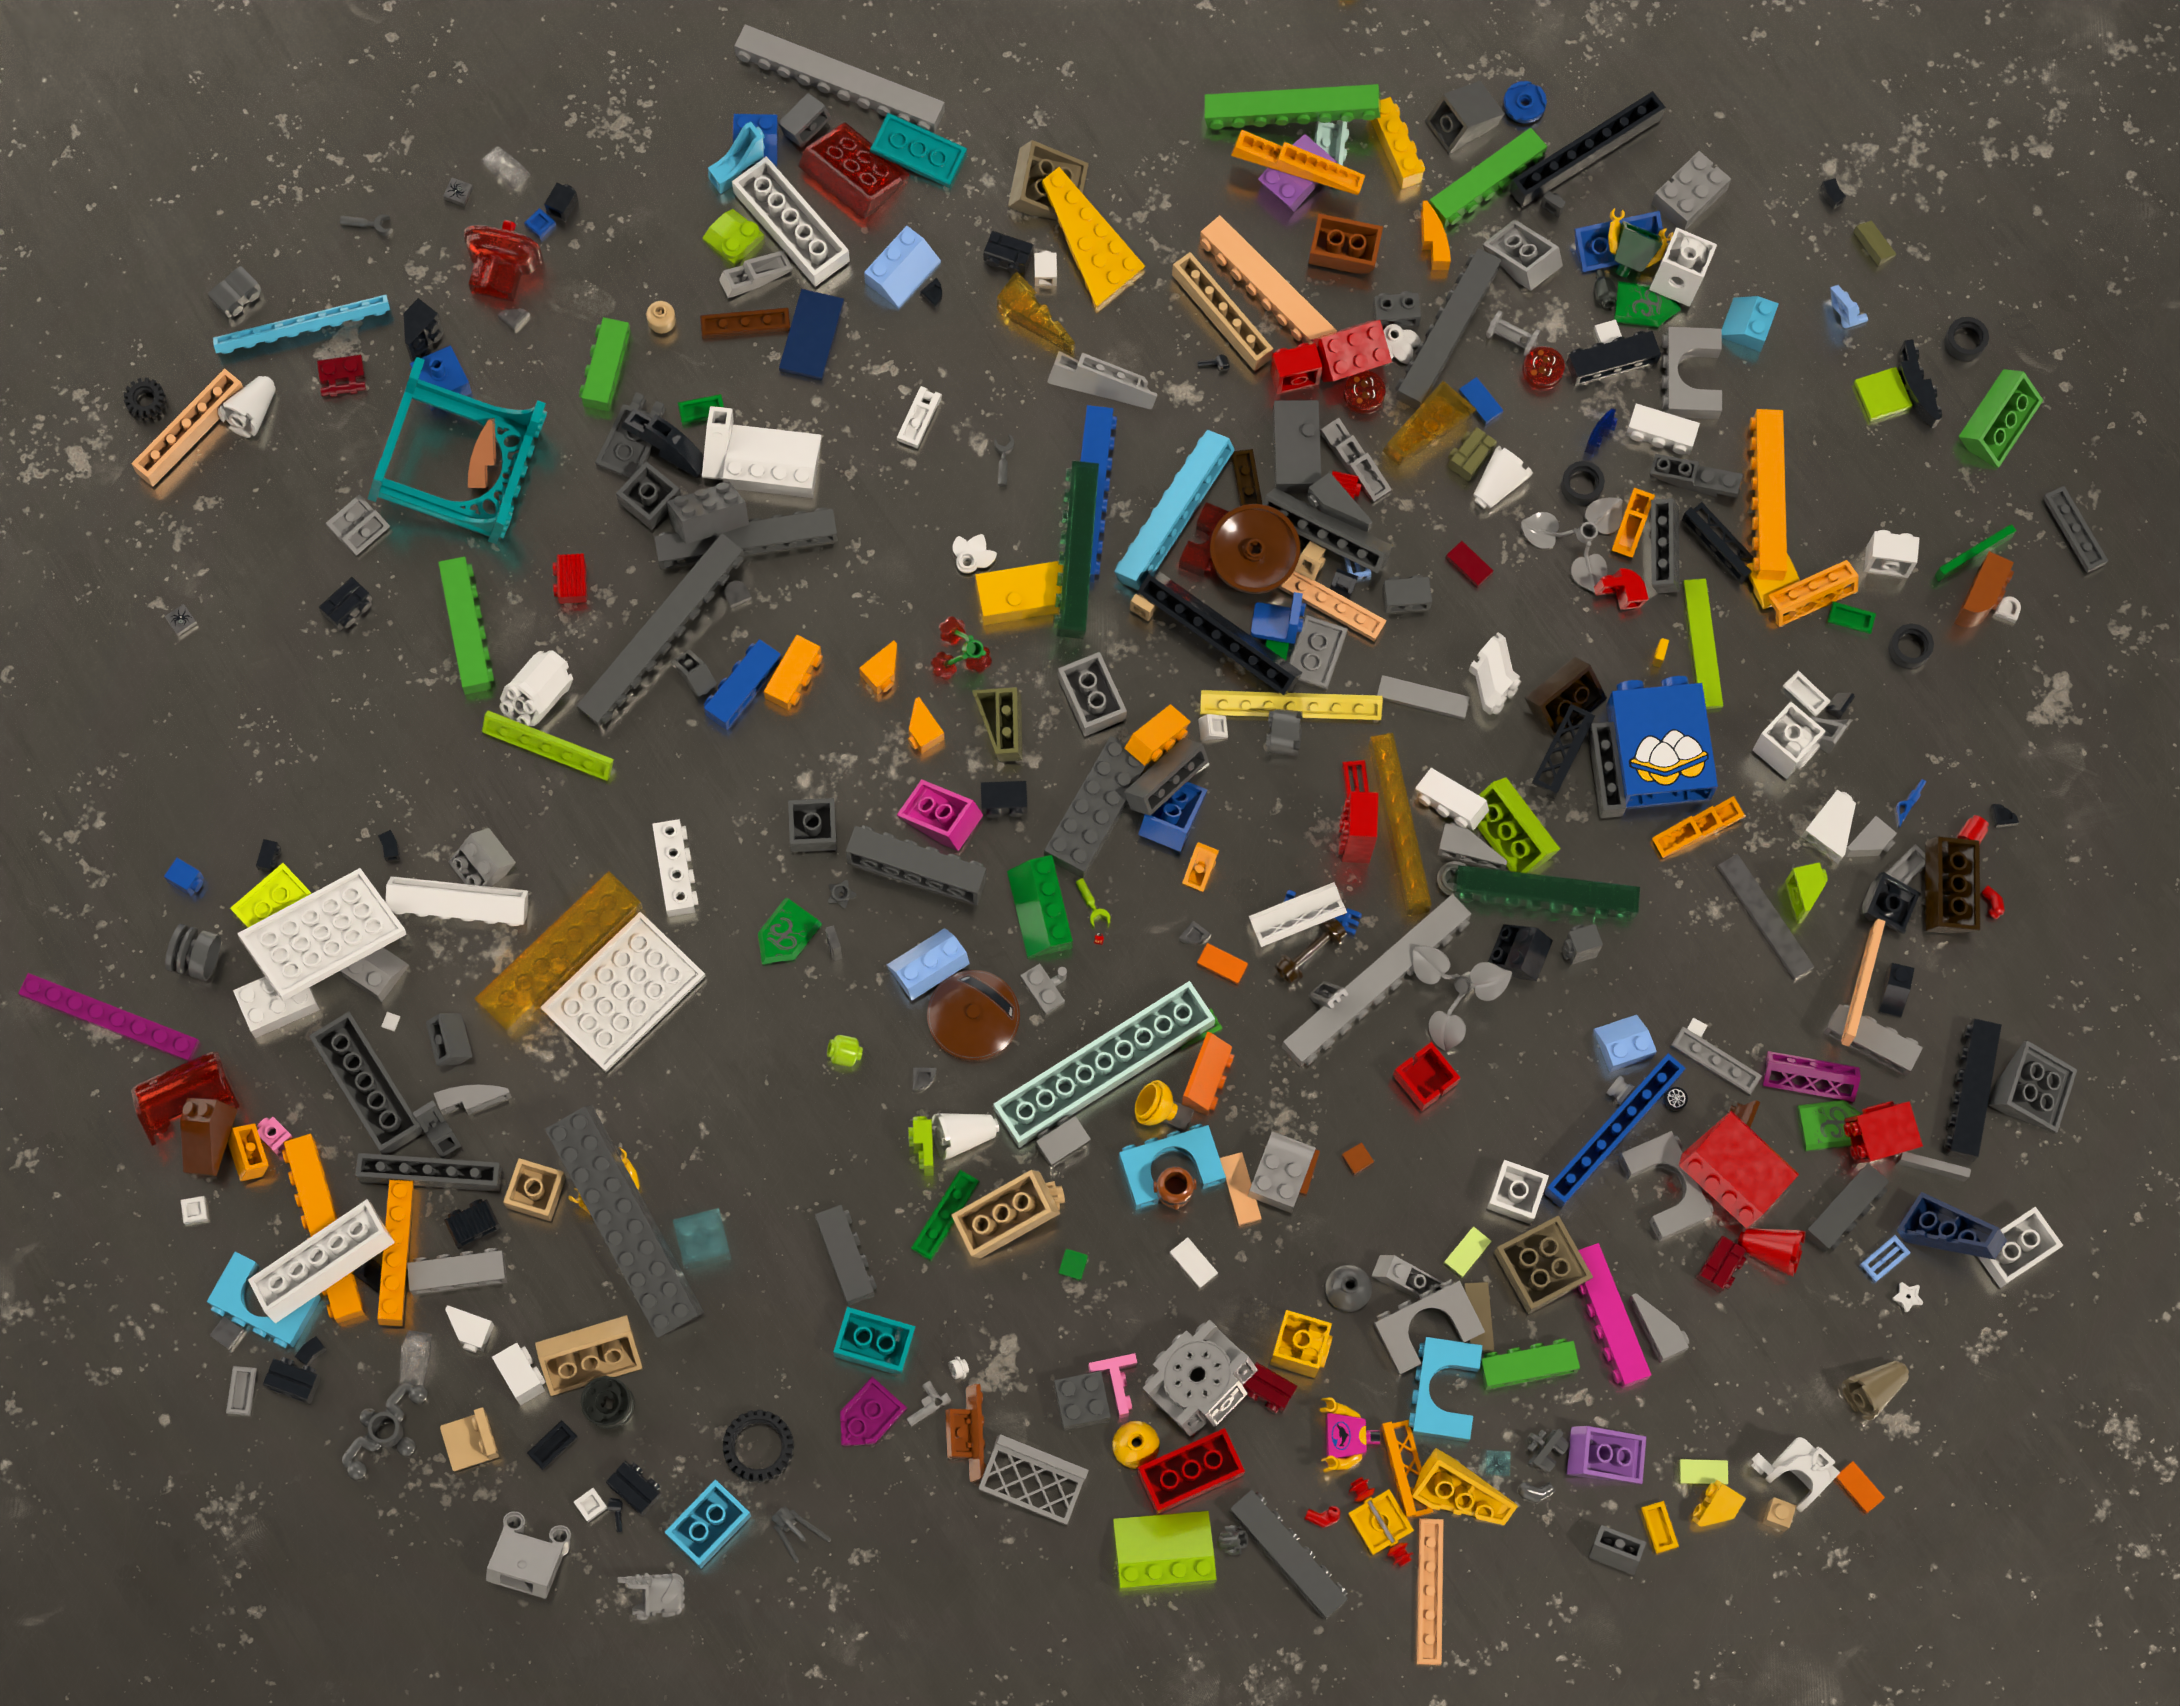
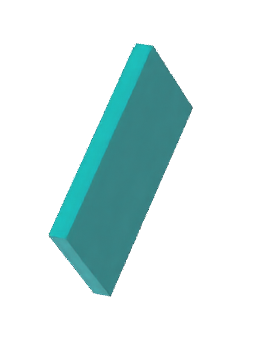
[870,113,967,188]

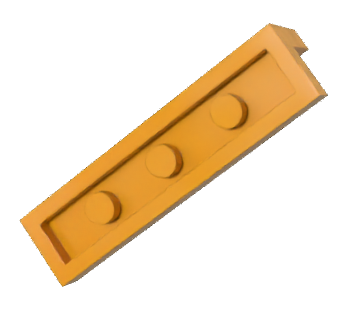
[1768,560,1859,627]
[1381,1420,1434,1519]

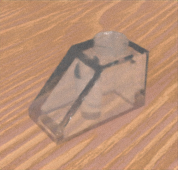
[399,1330,432,1386]

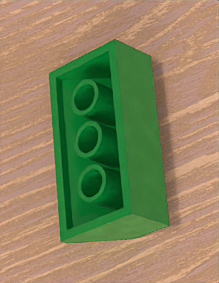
[1007,855,1073,959]

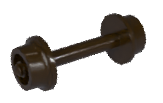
[1275,918,1347,984]

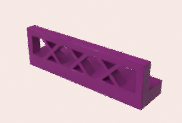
[1763,1051,1861,1102]

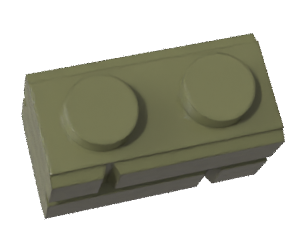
[1448,427,1497,482]

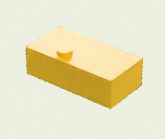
[975,560,1072,625]

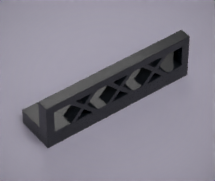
[1682,502,1754,585]
[1532,704,1596,800]

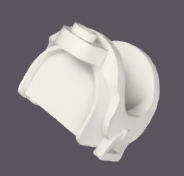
[1751,1437,1840,1513]

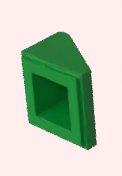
[1058,1249,1088,1281]

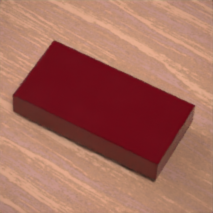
[1445,541,1494,588]

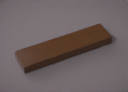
[700,308,790,339]

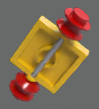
[1348,1477,1414,1567]

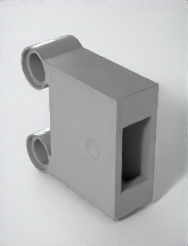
[486,1511,571,1599]

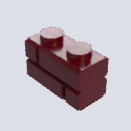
[1696,1236,1747,1293]
[1243,1362,1298,1414]

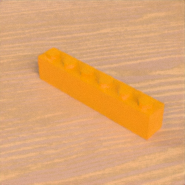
[377,1180,414,1326]

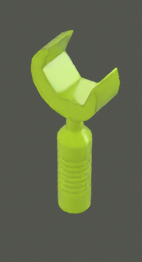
[1075,878,1111,928]

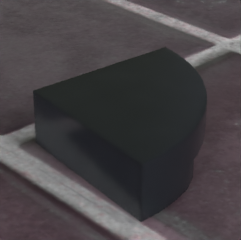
[920,278,942,309]
[1991,804,2019,828]

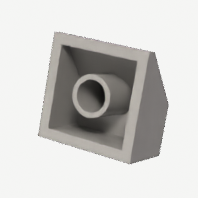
[340,948,409,1003]

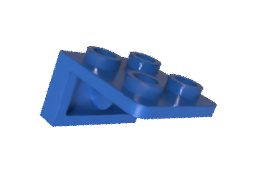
[1250,592,1306,644]

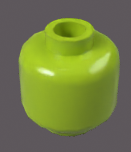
[827,1035,863,1067]

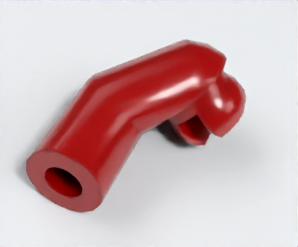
[1981,885,2005,919]
[1304,1506,1341,1528]

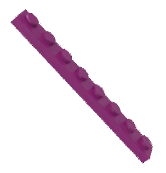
[18,973,200,1062]

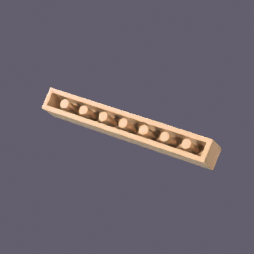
[1200,215,1337,344]

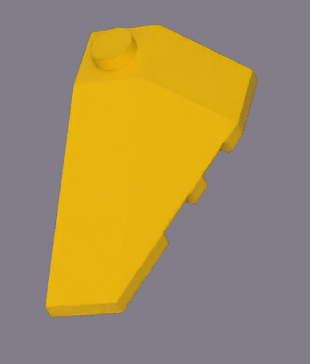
[1411,1448,1518,1525]

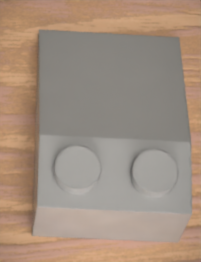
[1483,219,1563,291]

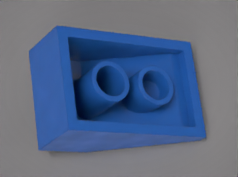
[1138,782,1207,852]

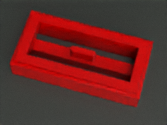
[1342,760,1369,799]

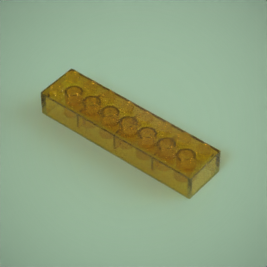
[474,871,643,1037]

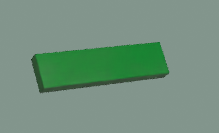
[1935,525,2017,582]
[911,1169,980,1261]

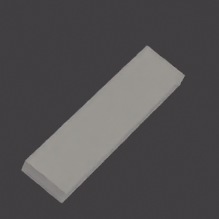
[1377,675,1470,720]
[1670,1027,1762,1096]

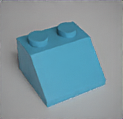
[1722,296,1779,352]

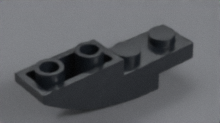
[1897,339,1942,428]
[622,409,704,477]

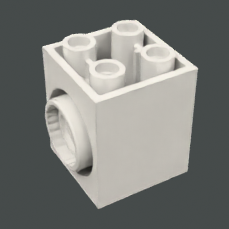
[1649,227,1717,307]
[1752,702,1826,779]

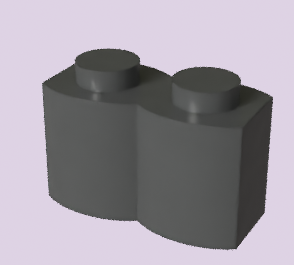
[208,266,261,318]

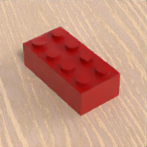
[1338,791,1379,863]
[1137,1428,1245,1515]

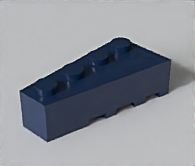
[1897,1192,2007,1260]

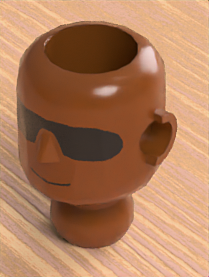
[1153,1167,1197,1210]

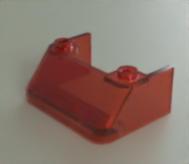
[131,1052,240,1146]

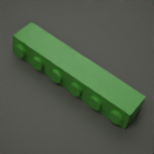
[1429,128,1547,228]
[438,557,494,695]

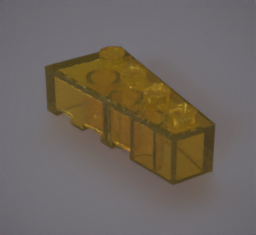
[1383,381,1477,465]

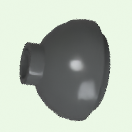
[1325,1265,1372,1312]

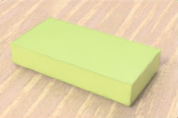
[1444,1226,1492,1278]
[1679,1459,1728,1486]

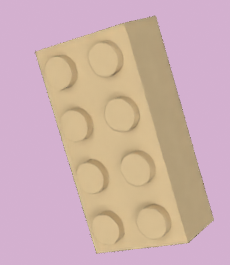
[952,1170,1060,1258]

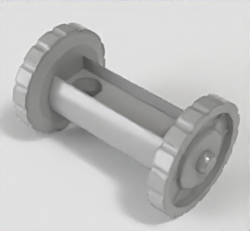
[1486,310,1541,357]

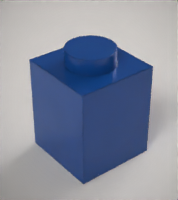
[164,858,204,896]

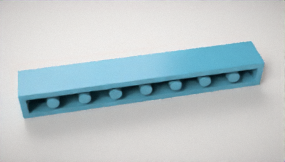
[1114,430,1235,590]

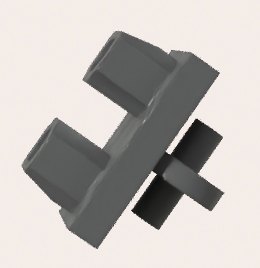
[1527,1429,1570,1472]

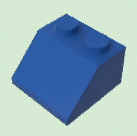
[733,114,779,166]

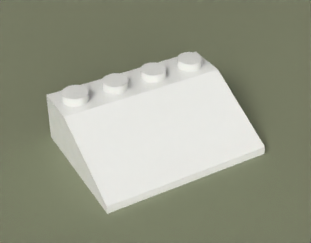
[723,425,822,498]

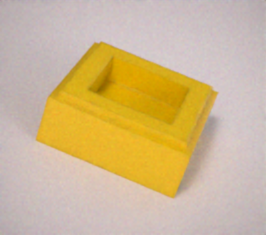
[1652,638,1669,668]

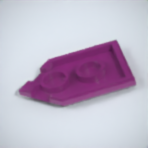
[840,1377,907,1446]

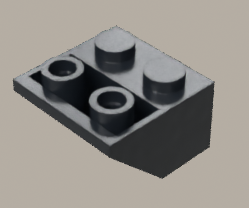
[403,298,444,362]
[1488,924,1553,981]

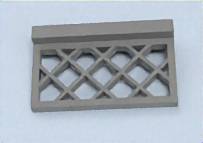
[978,1434,1089,1525]

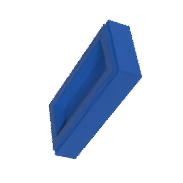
[1458,377,1503,425]

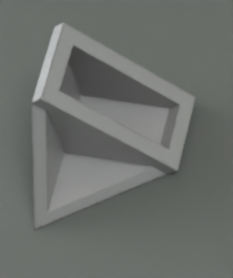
[1811,716,1852,754]

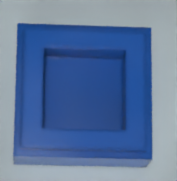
[524,208,556,240]

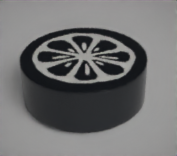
[1664,1087,1688,1111]

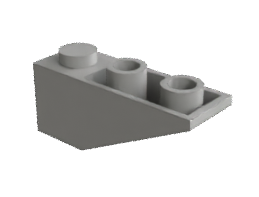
[1371,1255,1444,1299]

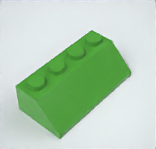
[1959,369,2043,468]

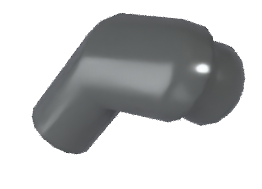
[1518,1482,1555,1502]

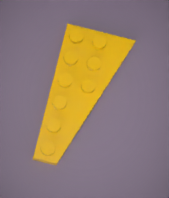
[1042,167,1145,309]

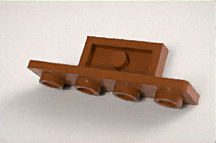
[945,1384,986,1482]

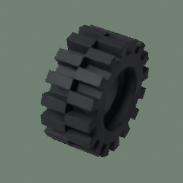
[124,378,167,422]

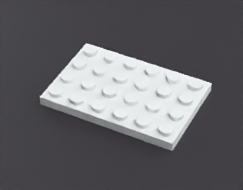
[237,868,406,1001]
[540,912,705,1073]

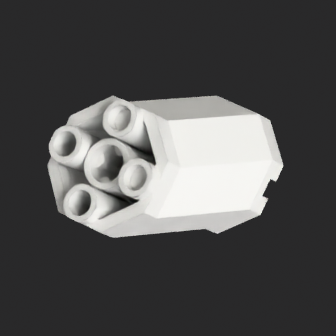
[1469,632,1521,715]
[500,651,573,726]

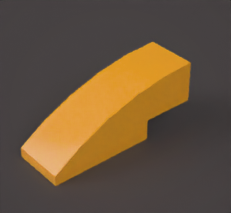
[1421,201,1451,270]
[1611,488,1655,558]

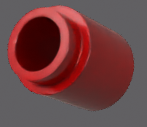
[1957,815,1989,843]

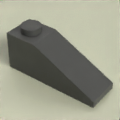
[1307,472,1372,532]

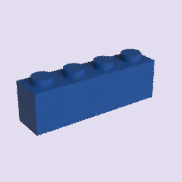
[704,639,782,730]

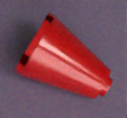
[1738,1228,1806,1277]

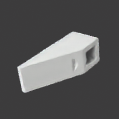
[702,406,734,480]

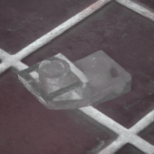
[481,146,531,190]

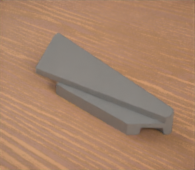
[1047,351,1158,409]

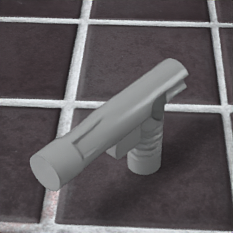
[906,1381,951,1426]

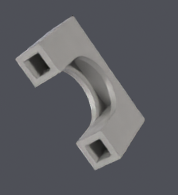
[1662,327,1722,419]
[1618,1131,1714,1242]
[1374,1279,1485,1374]

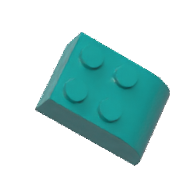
[833,1307,916,1374]

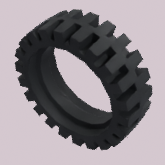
[723,1410,794,1483]

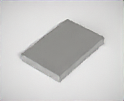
[1289,615,1348,692]

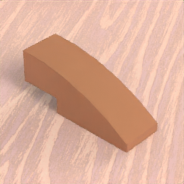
[468,418,496,488]

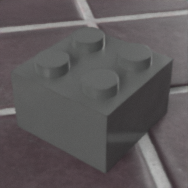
[616,462,681,530]
[788,798,837,852]
[1054,1371,1111,1431]

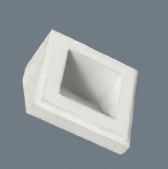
[1198,714,1228,740]

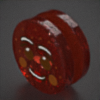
[1522,346,1565,390]
[1344,371,1386,415]

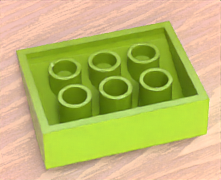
[1113,1511,1217,1591]

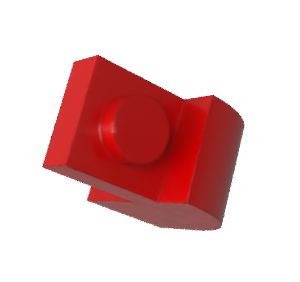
[1594,568,1649,610]

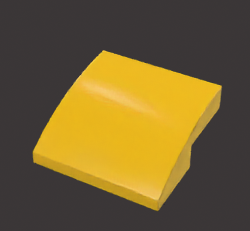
[1746,554,1800,610]

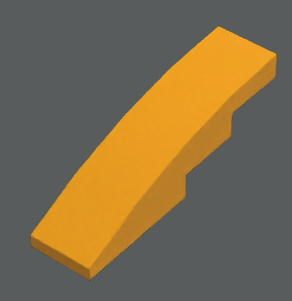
[1652,796,1746,858]

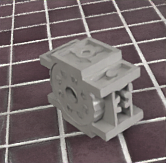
[1143,1319,1258,1438]

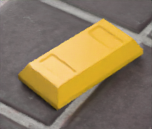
[1641,1501,1679,1554]

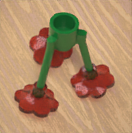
[931,616,992,680]

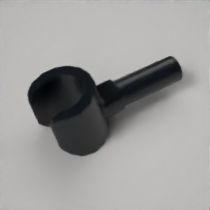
[1198,354,1230,371]
[608,1498,623,1532]

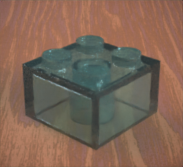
[673,1208,732,1270]

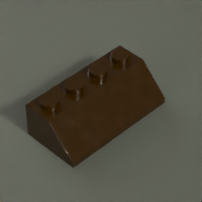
[1925,836,1980,933]

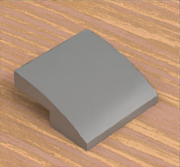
[325,494,390,556]

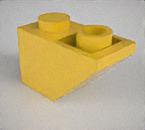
[1692,1480,1746,1527]

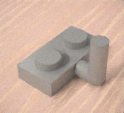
[1020,963,1067,1015]

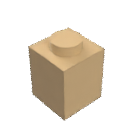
[1762,1497,1797,1532]

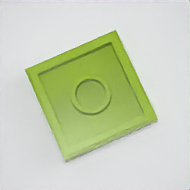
[1854,367,1913,421]

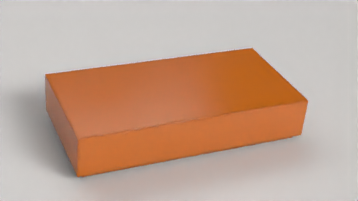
[1197,943,1248,985]
[1835,1461,1885,1514]

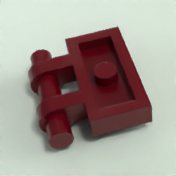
[317,355,366,398]

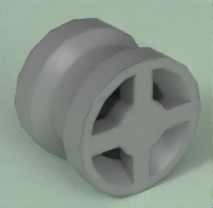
[1606,1075,1635,1105]

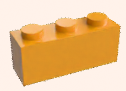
[764,635,823,711]
[1124,704,1191,766]

